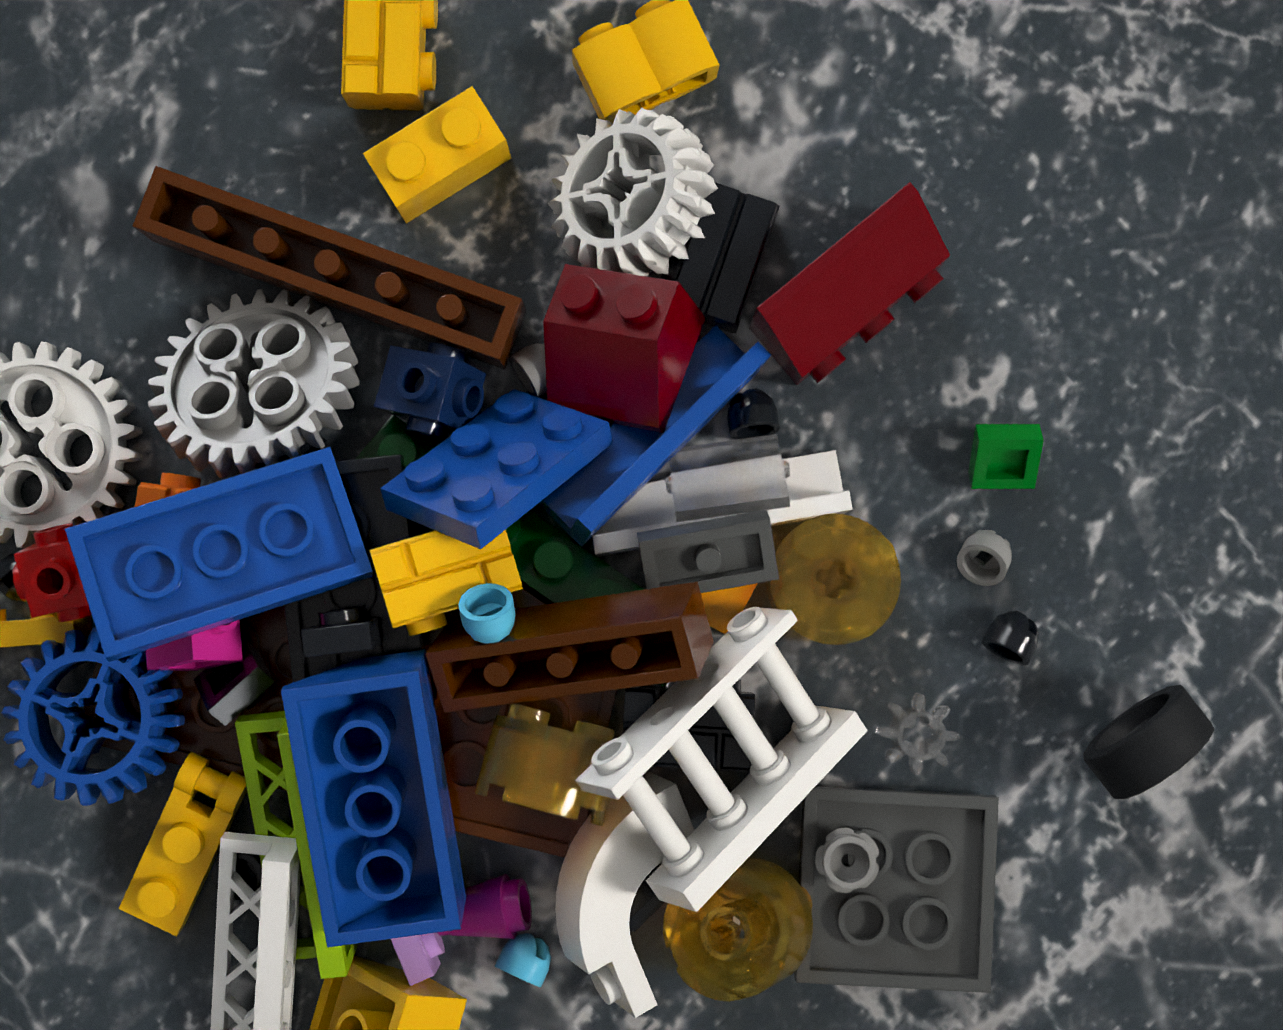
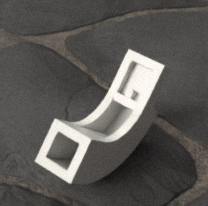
[555,772,694,1018]

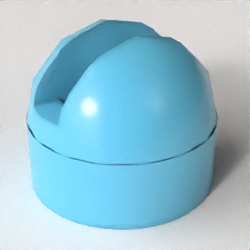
[458,583,516,644]
[495,933,551,988]

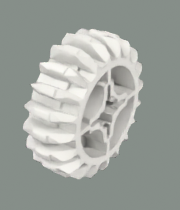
[548,108,718,277]

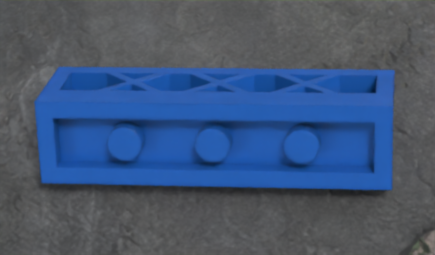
[538,325,771,547]

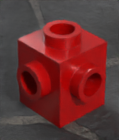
[13,523,92,623]

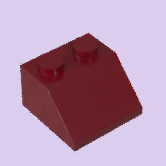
[543,264,705,433]

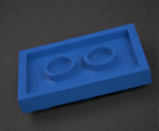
[380,389,613,549]

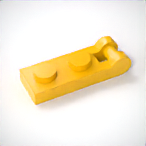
[119,752,247,937]

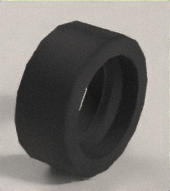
[1083,685,1214,799]

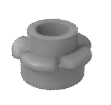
[815,827,879,893]

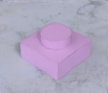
[391,933,445,986]

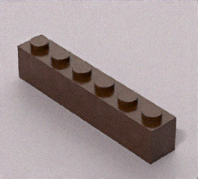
[133,166,527,370]

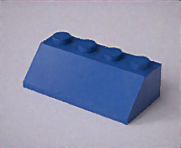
[281,649,466,948]

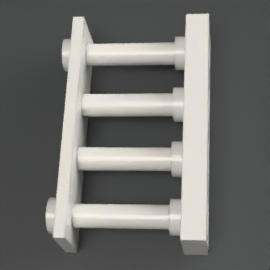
[575,607,867,912]

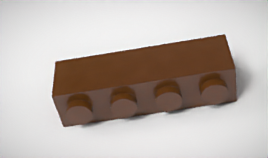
[425,581,714,713]

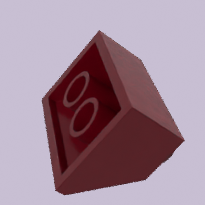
[749,182,950,385]

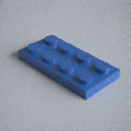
[65,447,373,662]

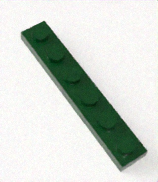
[356,415,669,688]

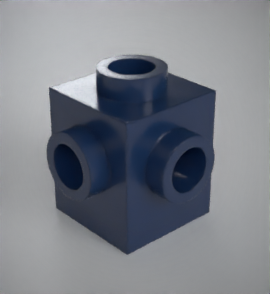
[374,342,486,440]

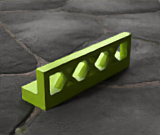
[235,711,358,979]

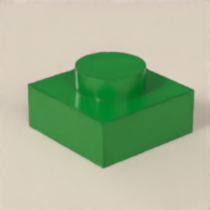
[968,424,1044,489]

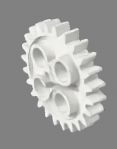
[0,341,143,548]

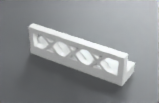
[592,450,853,557]
[210,832,301,1030]

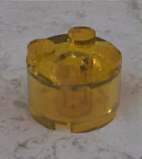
[765,514,901,645]
[474,704,615,827]
[663,857,813,1002]

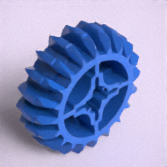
[1,628,185,806]

